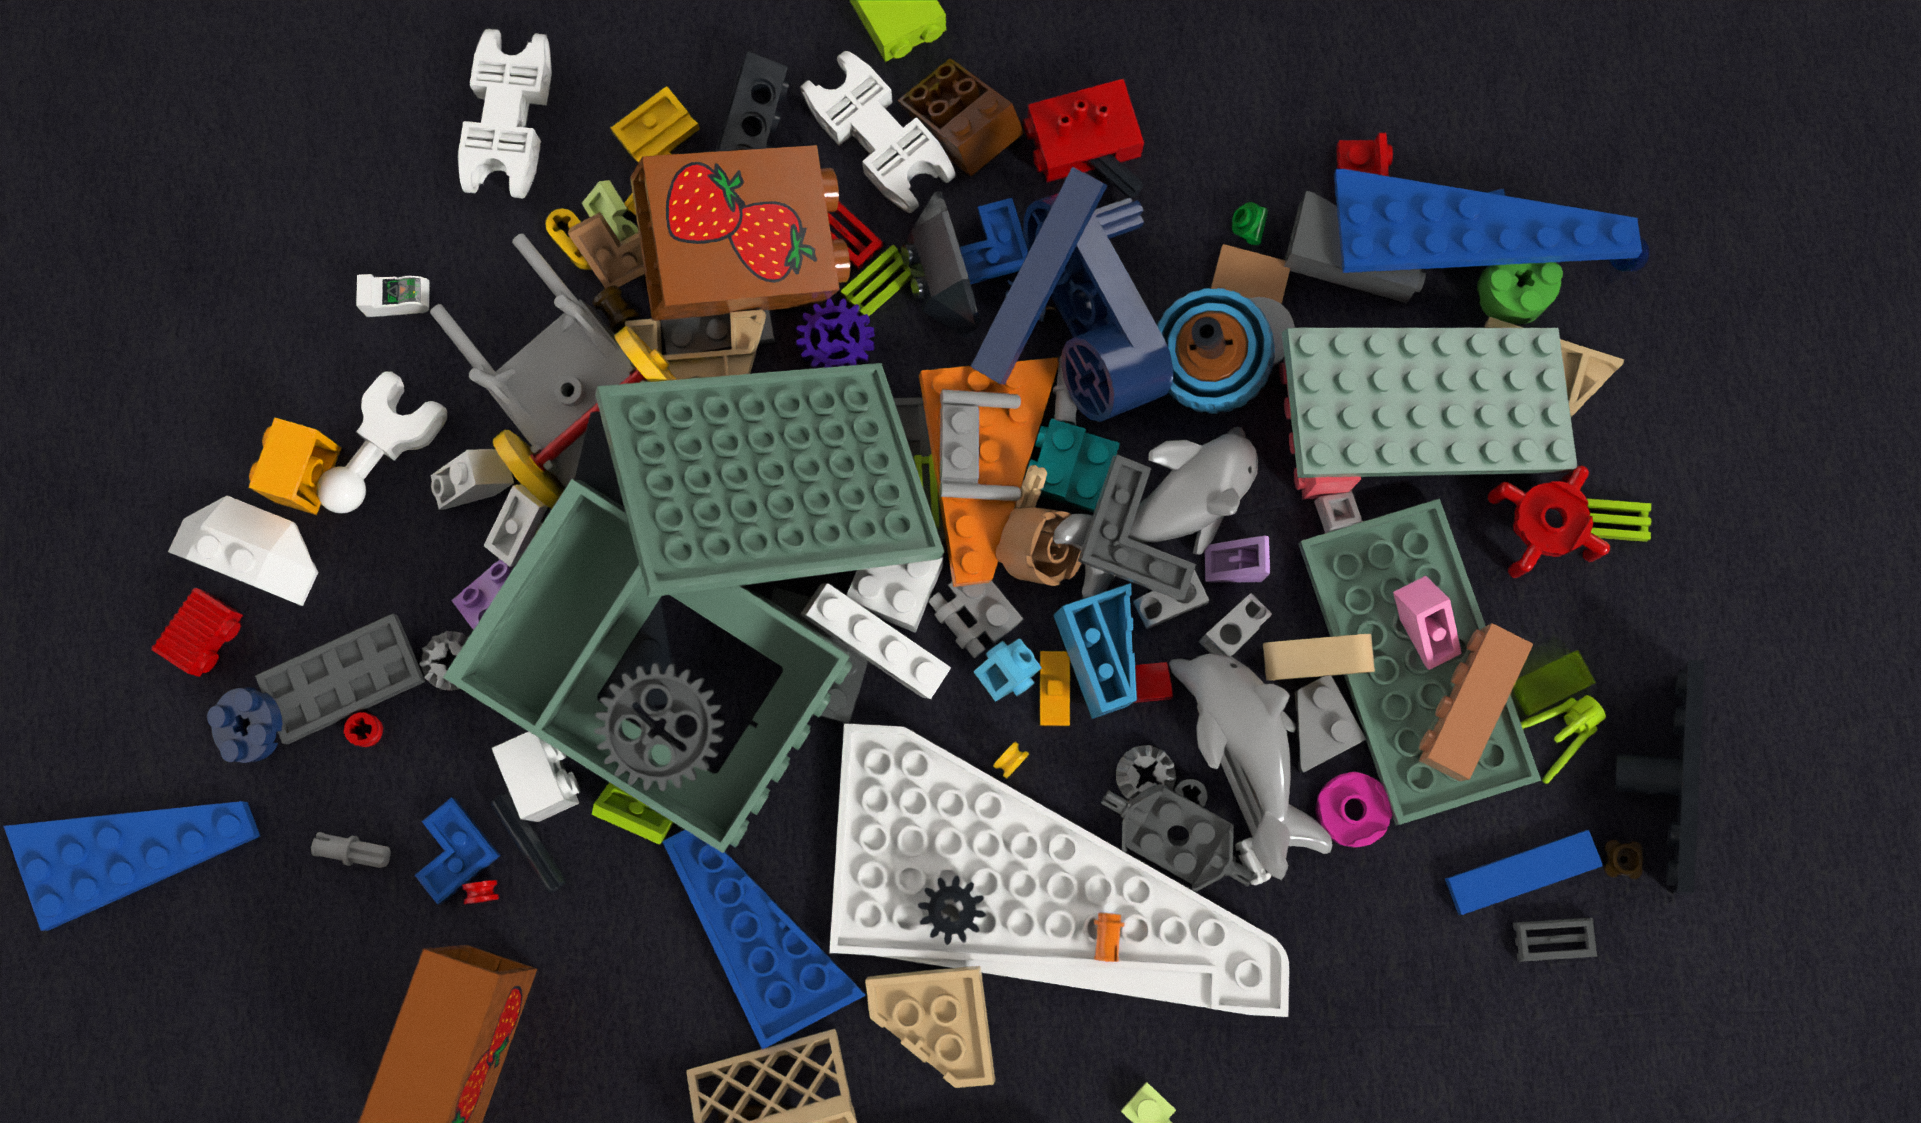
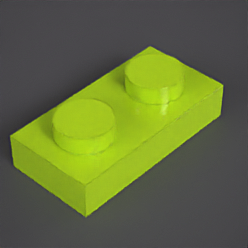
[592,782,674,845]

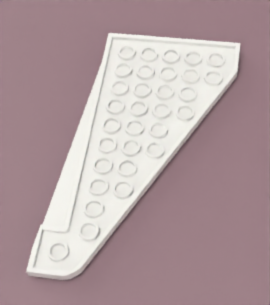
[830,724,1289,1017]

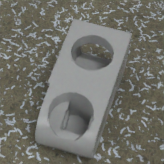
[1133,570,1209,629]
[1199,593,1272,656]

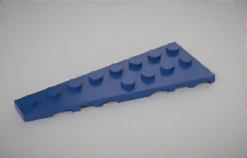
[1334,169,1642,273]

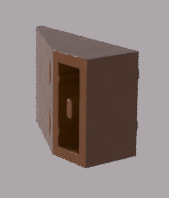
[898,58,1024,176]

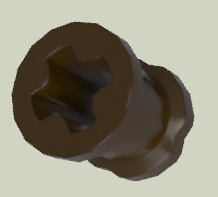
[592,285,639,334]

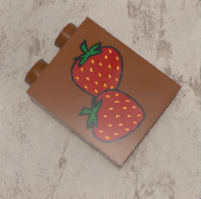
[630,145,850,321]
[359,945,537,1123]

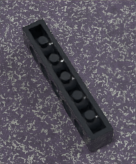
[715,52,790,152]

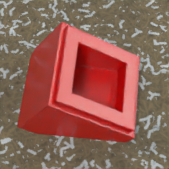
[1134,662,1173,703]

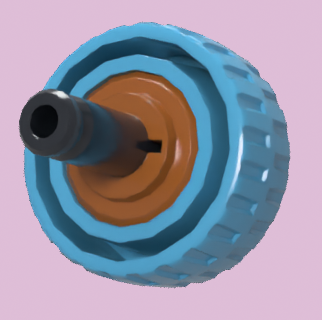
[1157,288,1275,414]

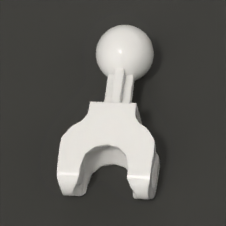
[317,372,447,513]

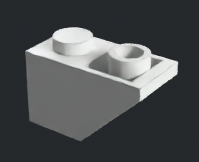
[431,449,514,509]

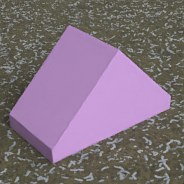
[1205,536,1270,582]

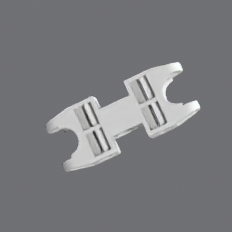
[458,29,551,198]
[800,51,956,213]

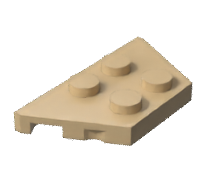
[1484,317,1624,417]

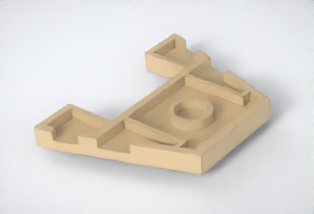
[625,310,766,380]

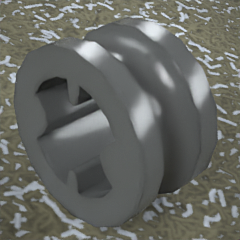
[1173,779,1208,807]

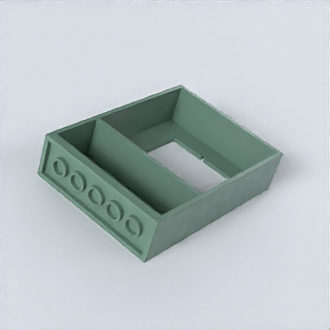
[443,479,852,853]

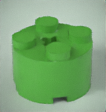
[1477,262,1563,324]

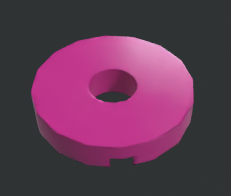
[1315,772,1392,848]

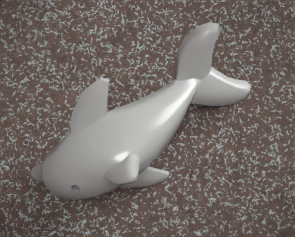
[1053,427,1258,599]
[1169,653,1332,880]

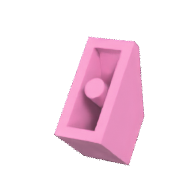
[1393,576,1462,670]

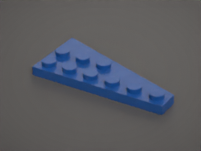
[4,801,260,931]
[662,830,867,1050]

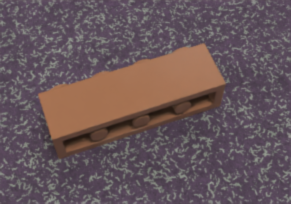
[1419,623,1533,781]

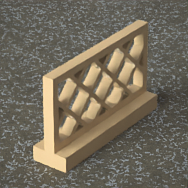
[686,1029,857,1123]

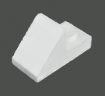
[484,484,548,567]

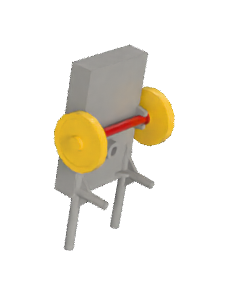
[430,233,677,509]

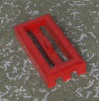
[827,202,883,271]

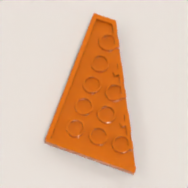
[919,358,1059,587]

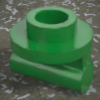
[1232,202,1268,245]

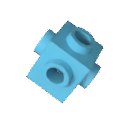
[974,639,1042,702]

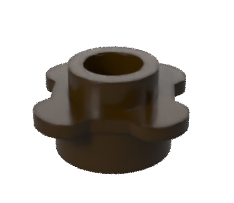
[1604,840,1643,879]

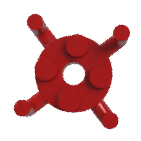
[1488,466,1610,578]

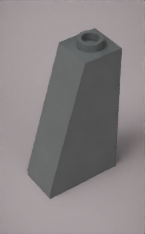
[1284,191,1426,303]

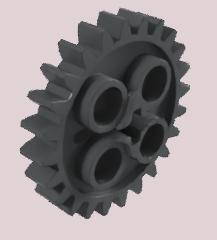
[594,663,724,791]

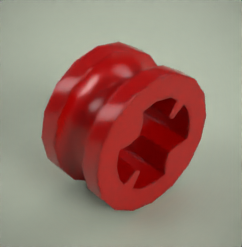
[344,712,383,747]
[462,880,499,904]

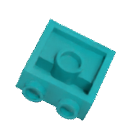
[1025,418,1120,512]

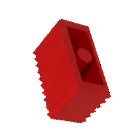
[151,588,243,677]

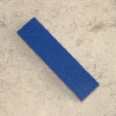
[1445,830,1603,915]

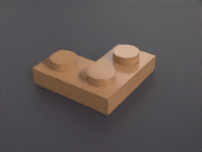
[568,212,645,288]

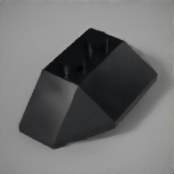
[901,191,982,338]

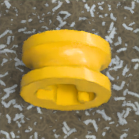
[993,741,1029,779]

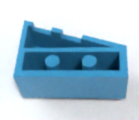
[1054,583,1137,719]

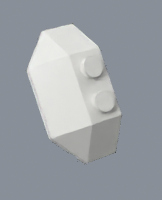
[168,496,318,606]

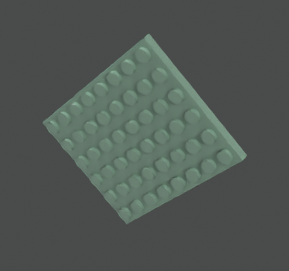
[595,363,944,597]

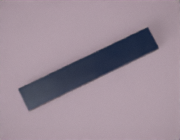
[971,167,1107,385]

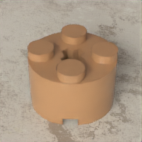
[996,507,1081,586]

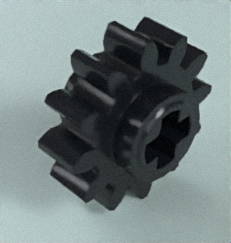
[918,875,986,945]

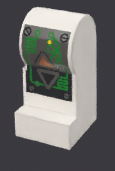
[356,274,429,317]

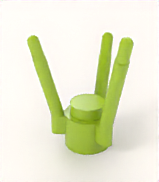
[1520,695,1606,784]

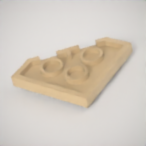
[865,965,995,1088]

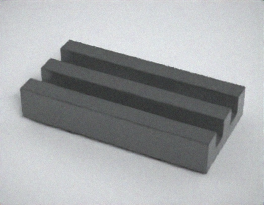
[1513,918,1597,962]

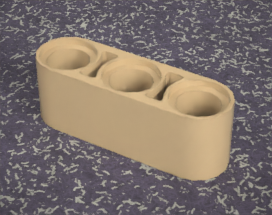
[1263,634,1375,680]

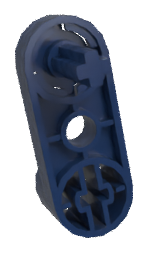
[1023,193,1173,422]

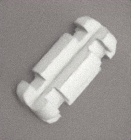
[1235,838,1271,885]

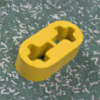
[546,208,592,270]

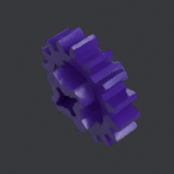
[796,298,875,369]

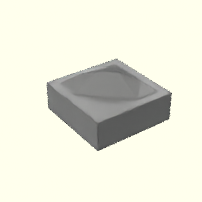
[1314,491,1363,533]

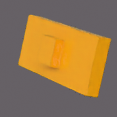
[1040,651,1070,726]

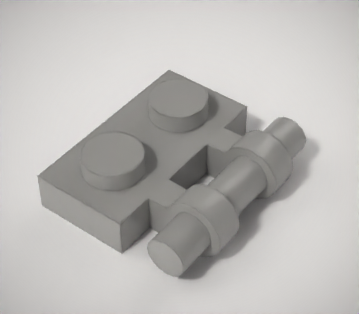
[928,581,1023,658]

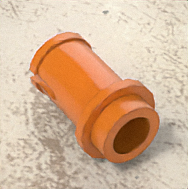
[1094,912,1125,962]

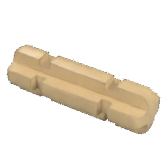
[1014,465,1047,509]

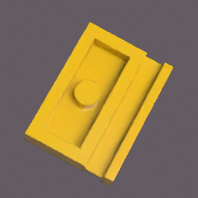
[611,86,699,163]

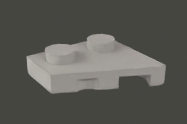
[1295,676,1366,773]

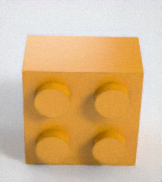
[249,418,341,515]

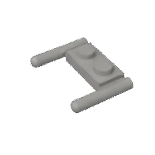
[939,389,1021,501]

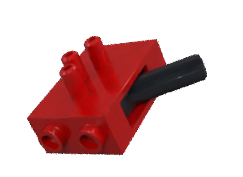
[1023,79,1144,199]

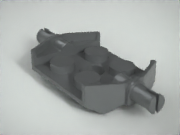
[1101,784,1255,892]

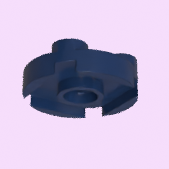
[207,687,282,763]

